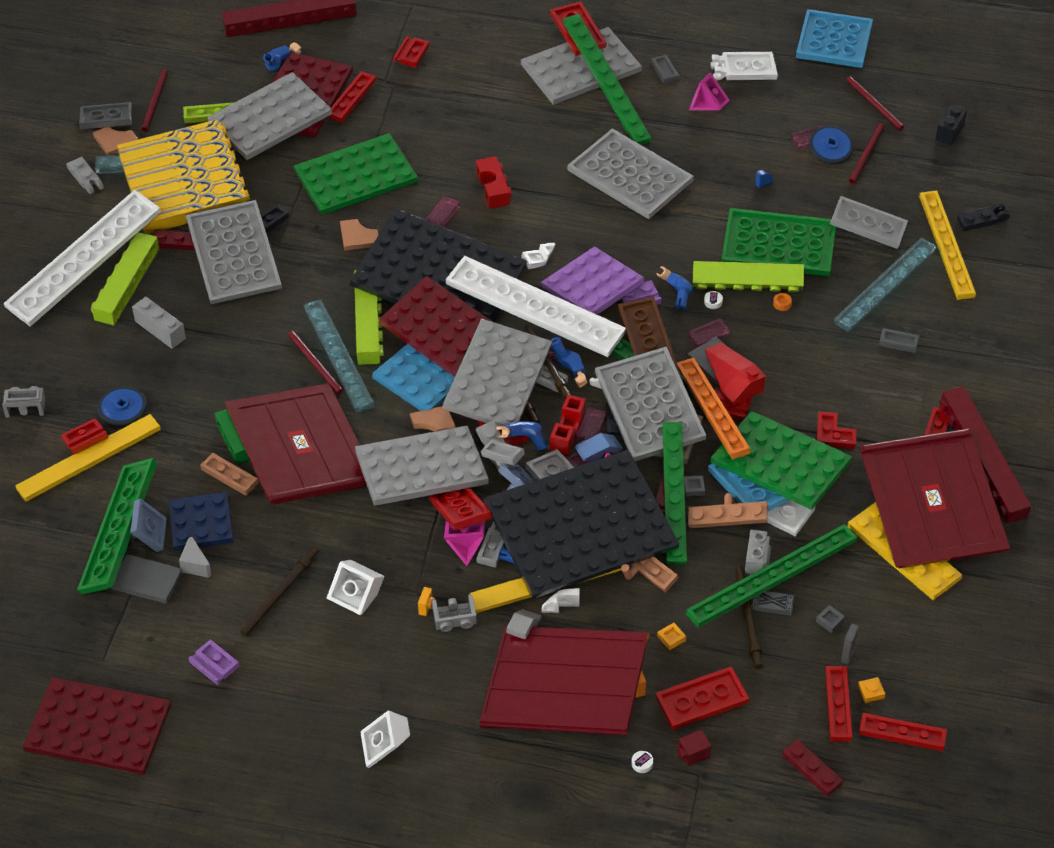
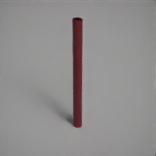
[141,69,168,132]
[846,76,905,131]
[848,123,885,184]
[288,331,344,394]

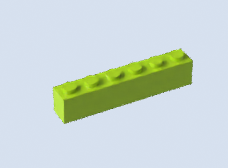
[91,232,159,325]
[692,261,804,292]
[354,270,384,365]

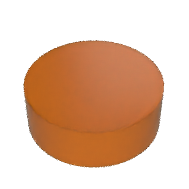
[773,293,792,311]

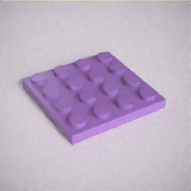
[541,246,644,315]

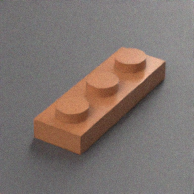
[200,453,258,496]

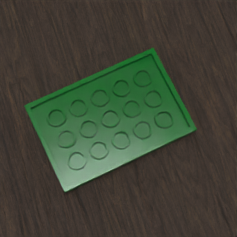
[294,133,418,215]
[721,208,836,277]
[711,411,852,510]

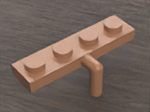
[688,493,768,528]
[621,557,679,593]

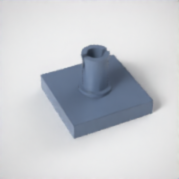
[498,464,536,490]
[130,498,167,552]

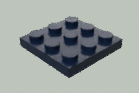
[168,492,234,551]

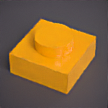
[418,587,435,616]
[657,622,686,651]
[858,677,885,703]

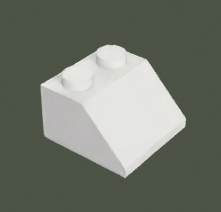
[327,560,384,615]

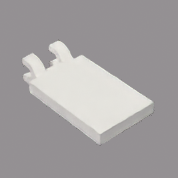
[710,52,778,81]

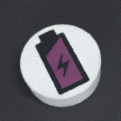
[704,291,723,309]
[632,751,653,773]

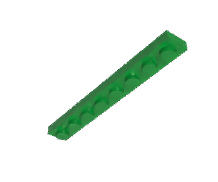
[662,422,687,565]

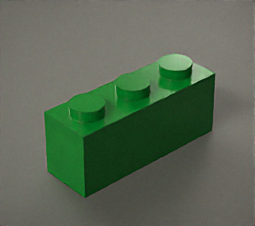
[215,409,250,465]

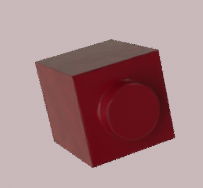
[677,729,711,766]

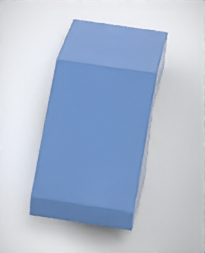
[575,433,623,462]

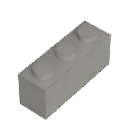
[132,297,186,349]

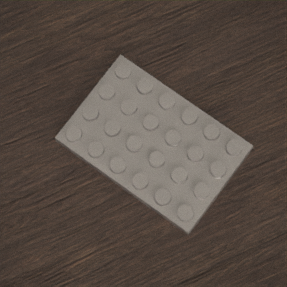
[521,27,642,105]
[207,72,332,160]
[567,128,694,219]
[186,200,282,304]
[442,319,552,427]
[595,347,706,461]
[355,426,489,506]

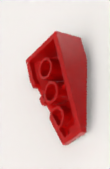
[705,342,766,406]

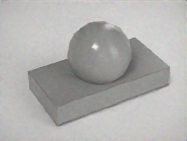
[481,440,525,468]

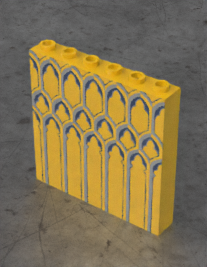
[117,119,250,234]

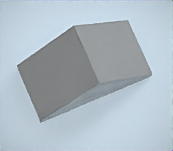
[179,537,212,578]

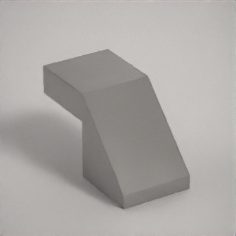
[506,609,542,639]

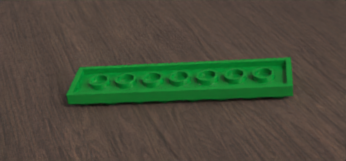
[77,458,157,595]

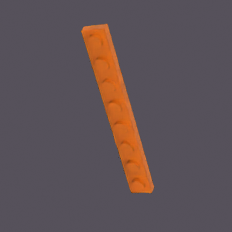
[677,357,750,459]

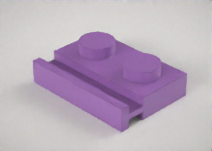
[620,280,661,305]
[189,639,239,685]

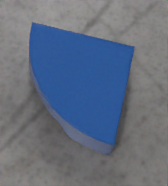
[755,170,773,188]

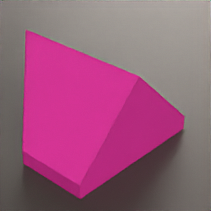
[689,73,730,111]
[444,522,485,566]

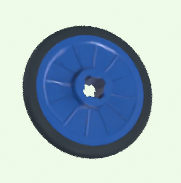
[809,125,854,164]
[97,387,147,426]

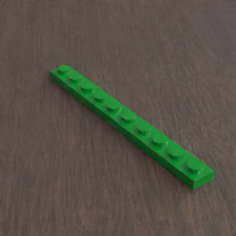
[563,14,651,145]
[686,524,857,628]

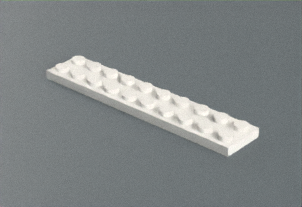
[4,190,161,326]
[446,256,626,357]

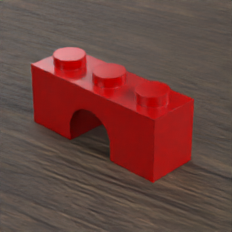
[476,156,512,209]
[550,395,586,456]

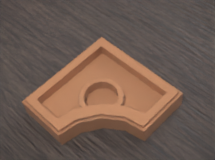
[93,127,139,157]
[340,219,378,251]
[410,406,455,432]

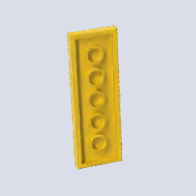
[847,502,962,600]

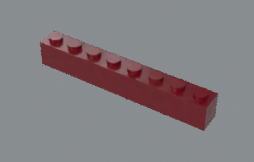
[222,0,357,37]
[939,386,1032,523]

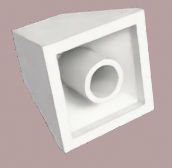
[361,710,410,768]

